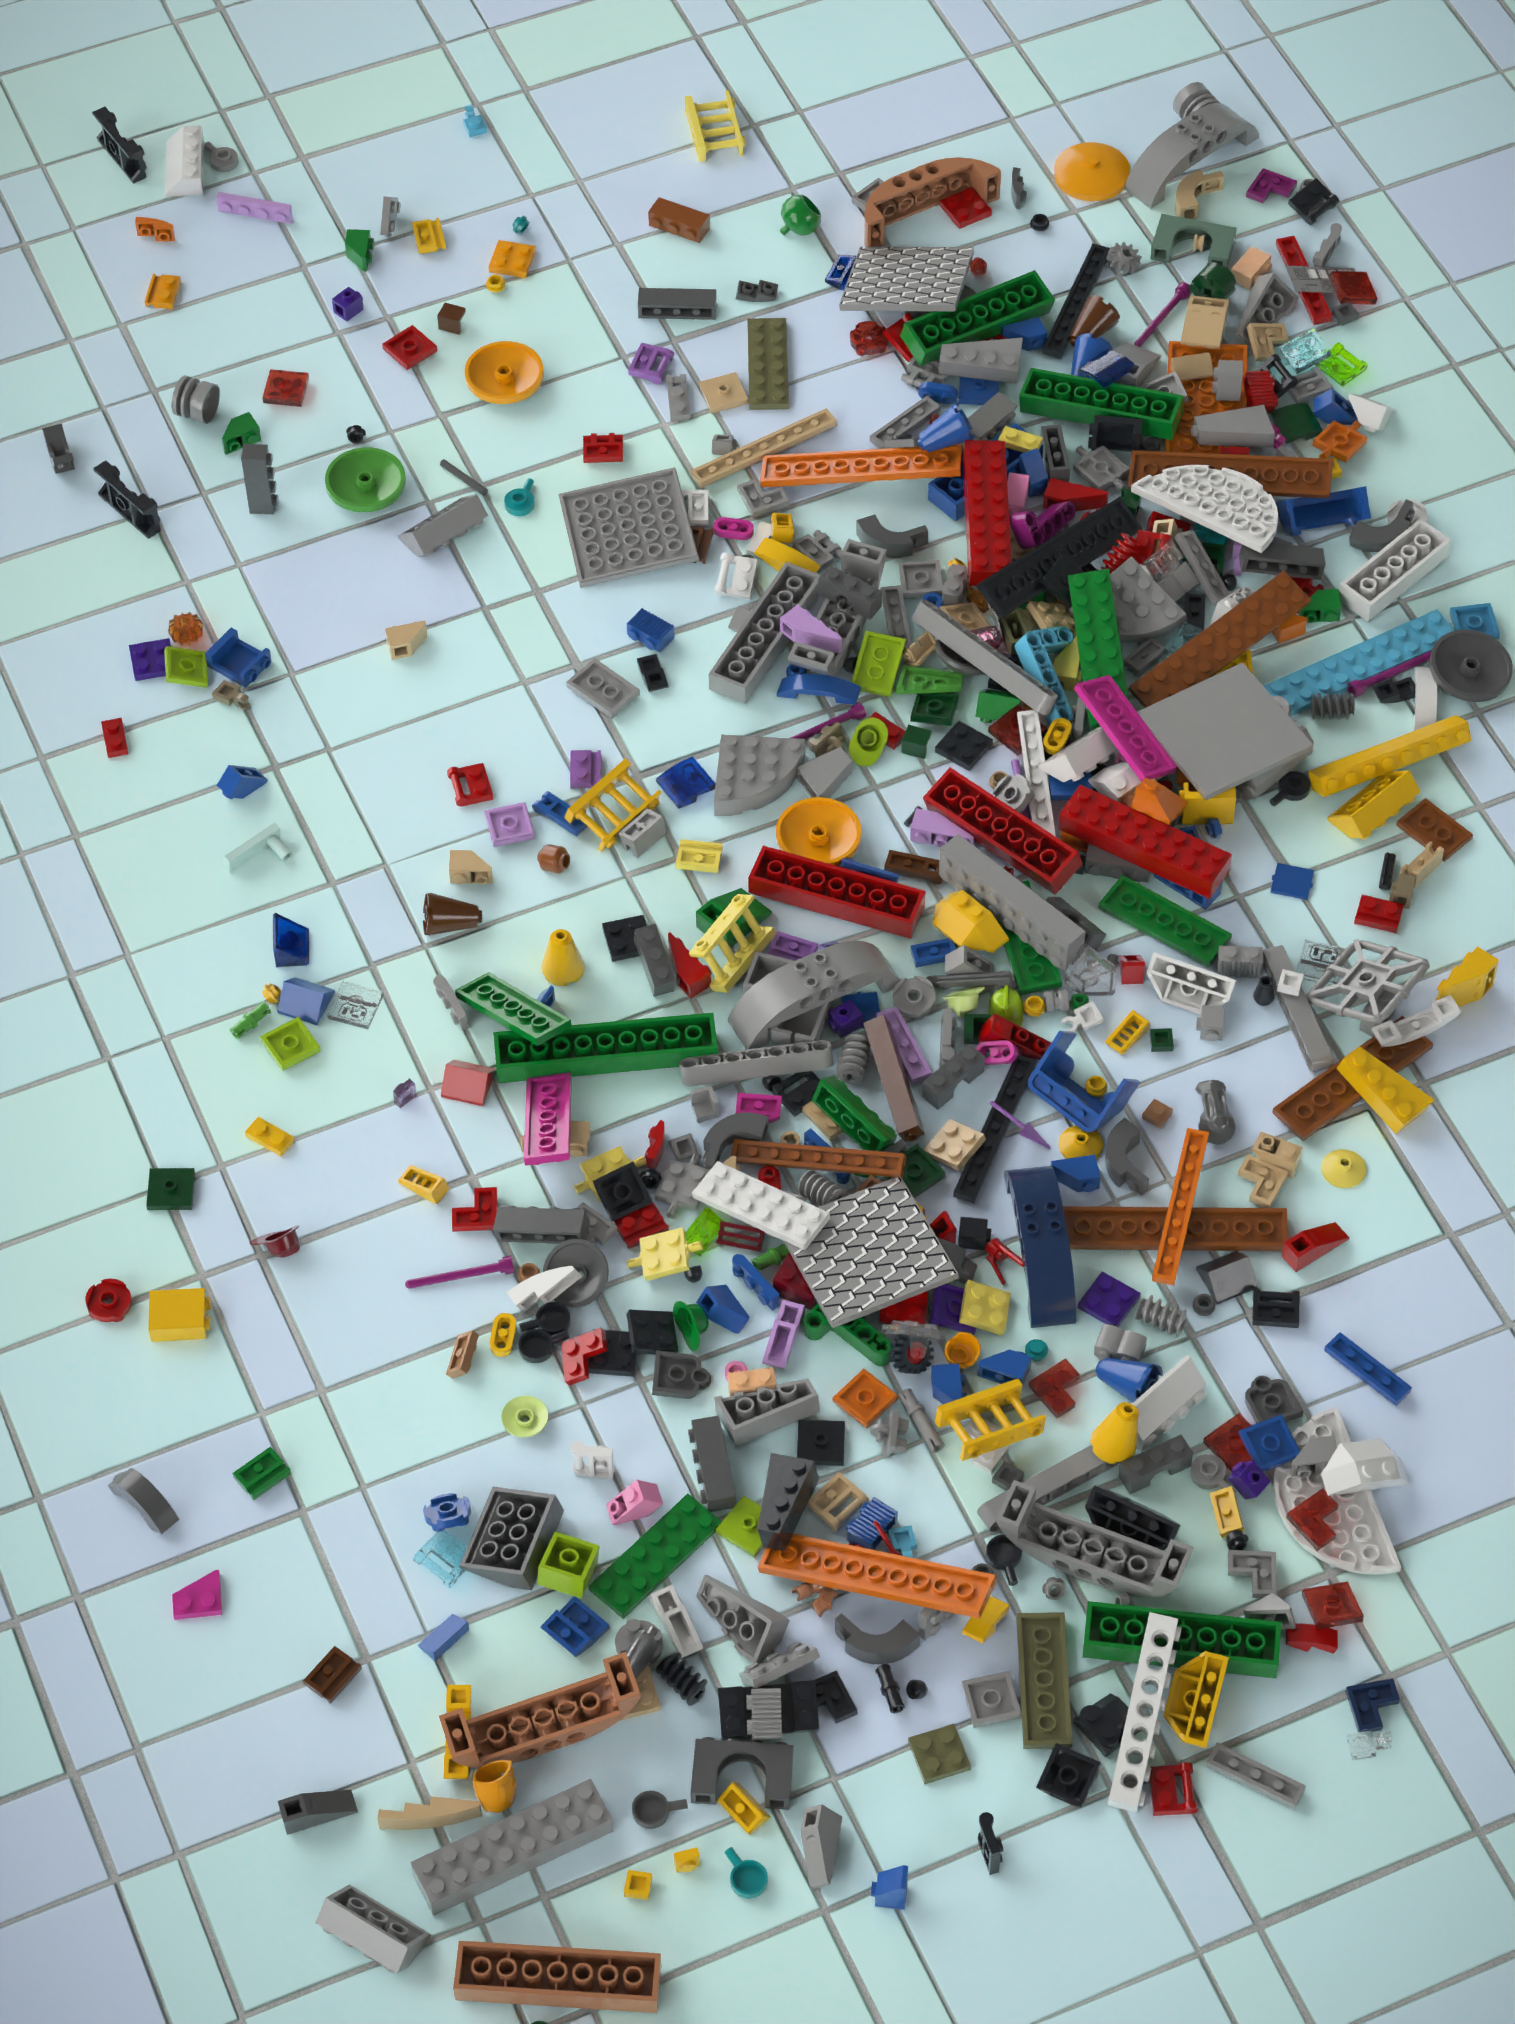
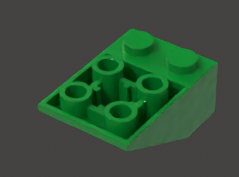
[696,888,772,948]

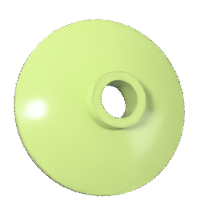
[501,1396,548,1438]

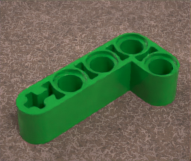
[804,1304,892,1366]

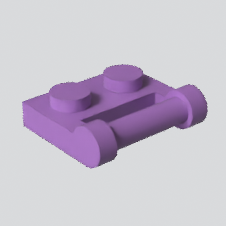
[628,342,675,385]

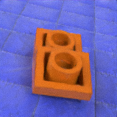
[135,217,175,241]

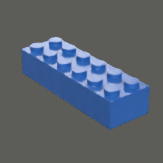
[928,423,1043,522]

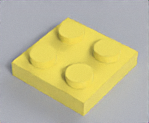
[959,1280,1011,1336]

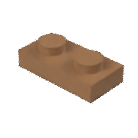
[446,1330,479,1379]

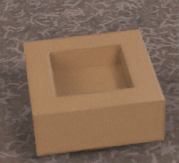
[1142,1099,1173,1129]

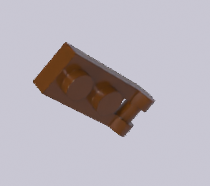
[884,850,943,885]

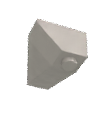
[1236,273,1299,346]
[696,1575,790,1664]

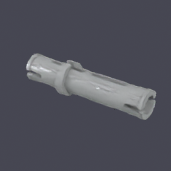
[898,1388,945,1453]

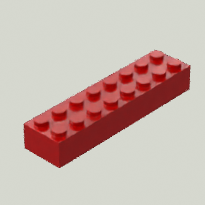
[962,440,1012,586]
[923,767,1082,895]
[1058,785,1232,899]
[748,845,926,939]

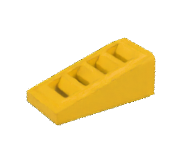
[771,513,794,543]
[1105,1010,1150,1056]
[397,1164,449,1204]

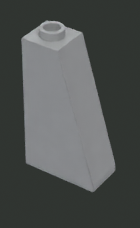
[1191,405,1275,448]

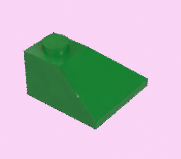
[975,689,1022,723]

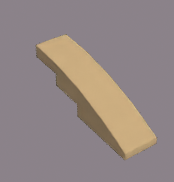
[377,1796,482,1830]

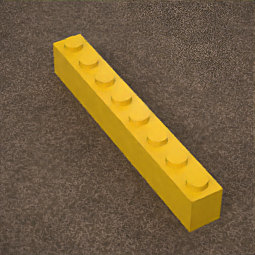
[1308,715,1471,797]

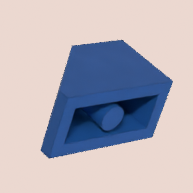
[1002,317,1047,351]
[1313,388,1358,425]
[1019,448,1048,498]
[217,765,268,799]
[1050,1155,1101,1192]
[977,1349,1031,1387]
[871,1865,908,1910]

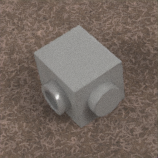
[1196,1005,1224,1041]

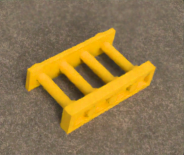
[564,758,662,852]
[935,1379,1046,1461]

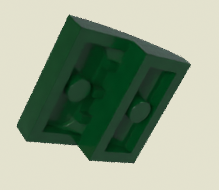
[1270,403,1323,444]

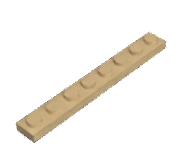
[690,408,837,488]

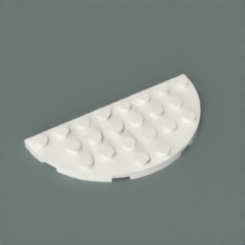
[1131,465,1278,553]
[1273,1407,1401,1574]

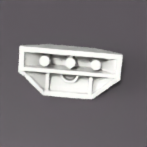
[1146,952,1237,1015]
[1321,1438,1409,1496]

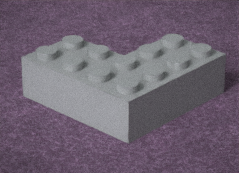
[743,951,835,1046]

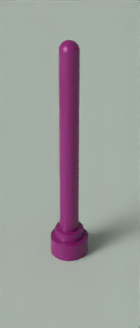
[1134,282,1192,347]
[1347,651,1431,698]
[790,702,866,740]
[405,1255,514,1289]

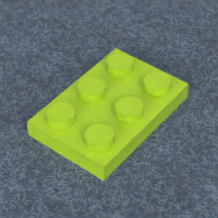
[851,631,906,698]

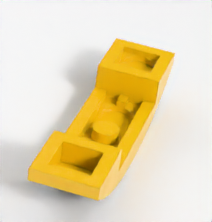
[443,1685,471,1779]

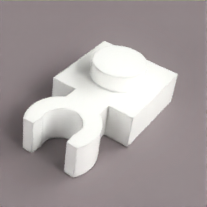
[1062,1001,1103,1032]

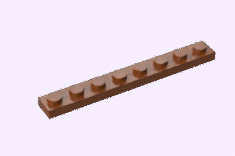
[731,1139,907,1178]

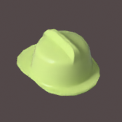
[943,986,985,1018]

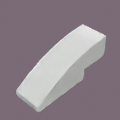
[506,1266,582,1313]
[649,1584,704,1659]

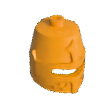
[472,1760,517,1813]

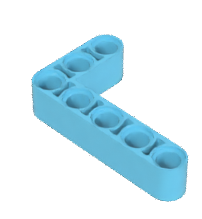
[1015,626,1073,727]

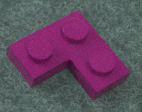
[1246,168,1297,203]

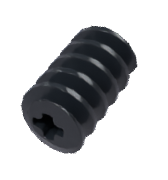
[655,1653,708,1706]

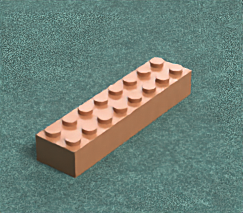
[453,1941,662,2013]

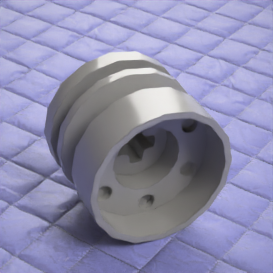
[1173,82,1220,119]
[171,375,220,424]

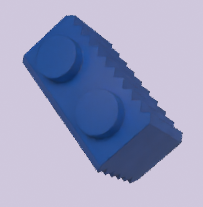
[626,608,675,653]
[846,1497,898,1550]

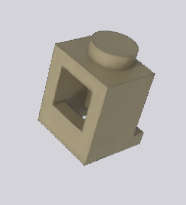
[1389,873,1416,909]

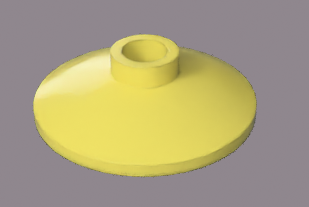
[1321,1149,1366,1188]

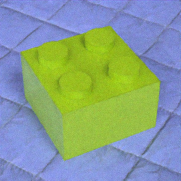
[537,1531,600,1599]

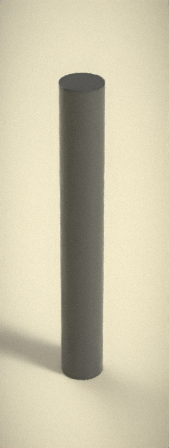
[440,459,488,496]

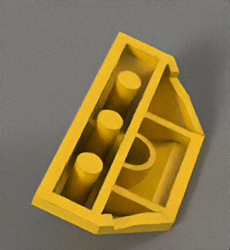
[932,890,1009,953]
[1163,1651,1229,1748]

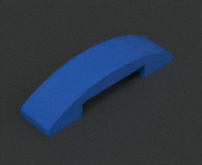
[776,674,861,705]

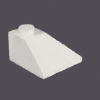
[1349,394,1395,433]

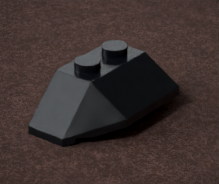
[1085,1485,1181,1550]

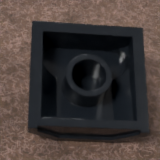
[592,1161,653,1222]
[1073,1693,1140,1758]
[1036,1743,1102,1808]

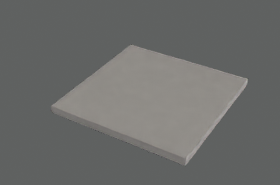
[1137,663,1313,800]

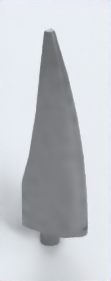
[626,1626,659,1679]

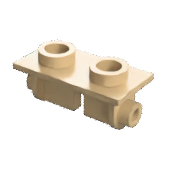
[903,631,937,667]

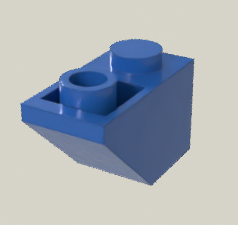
[696,1284,750,1334]
[931,1364,967,1404]

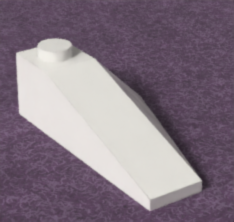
[1088,761,1178,803]

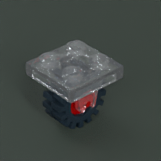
[882,1320,946,1374]

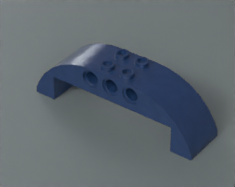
[1004,1166,1076,1328]

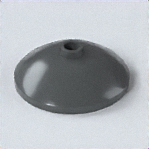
[935,639,985,676]
[543,1239,609,1308]

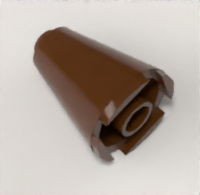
[1069,295,1120,347]
[423,893,482,936]

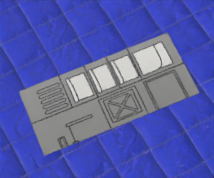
[1285,266,1364,294]

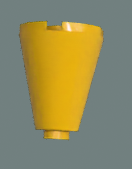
[541,929,585,986]
[1090,1402,1139,1464]

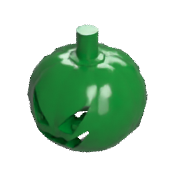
[780,194,821,236]

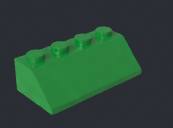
[811,1075,897,1152]

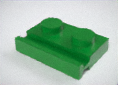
[232,1447,291,1501]

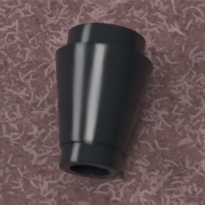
[1253,976,1275,1006]

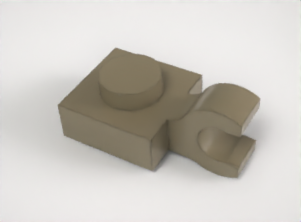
[212,680,251,711]

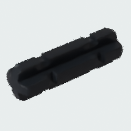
[1379,852,1396,891]

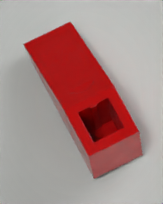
[1043,478,1109,511]
[668,932,712,999]
[978,1014,1051,1060]
[1282,1222,1350,1272]

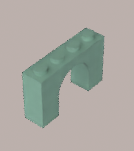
[1150,213,1237,268]

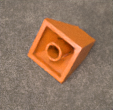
[1131,778,1188,825]

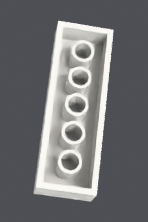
[1339,518,1451,622]

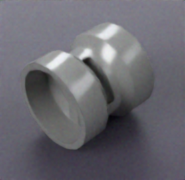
[1043,989,1069,1013]

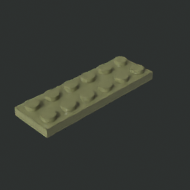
[747,318,789,410]
[1016,1612,1073,1749]

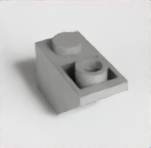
[1290,1436,1337,1478]

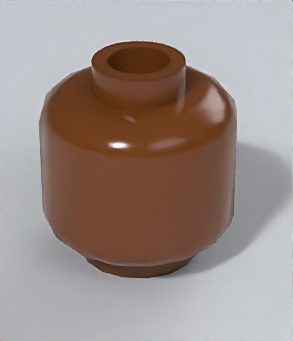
[537,844,570,874]

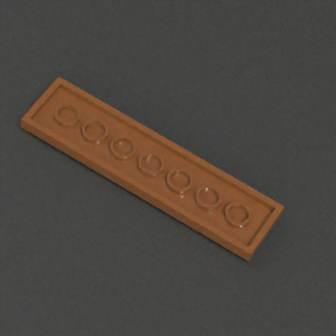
[1272,1015,1433,1141]

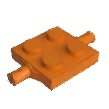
[1312,421,1368,463]

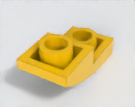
[962,1596,1010,1644]

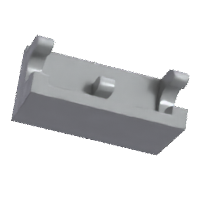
[618,808,667,858]

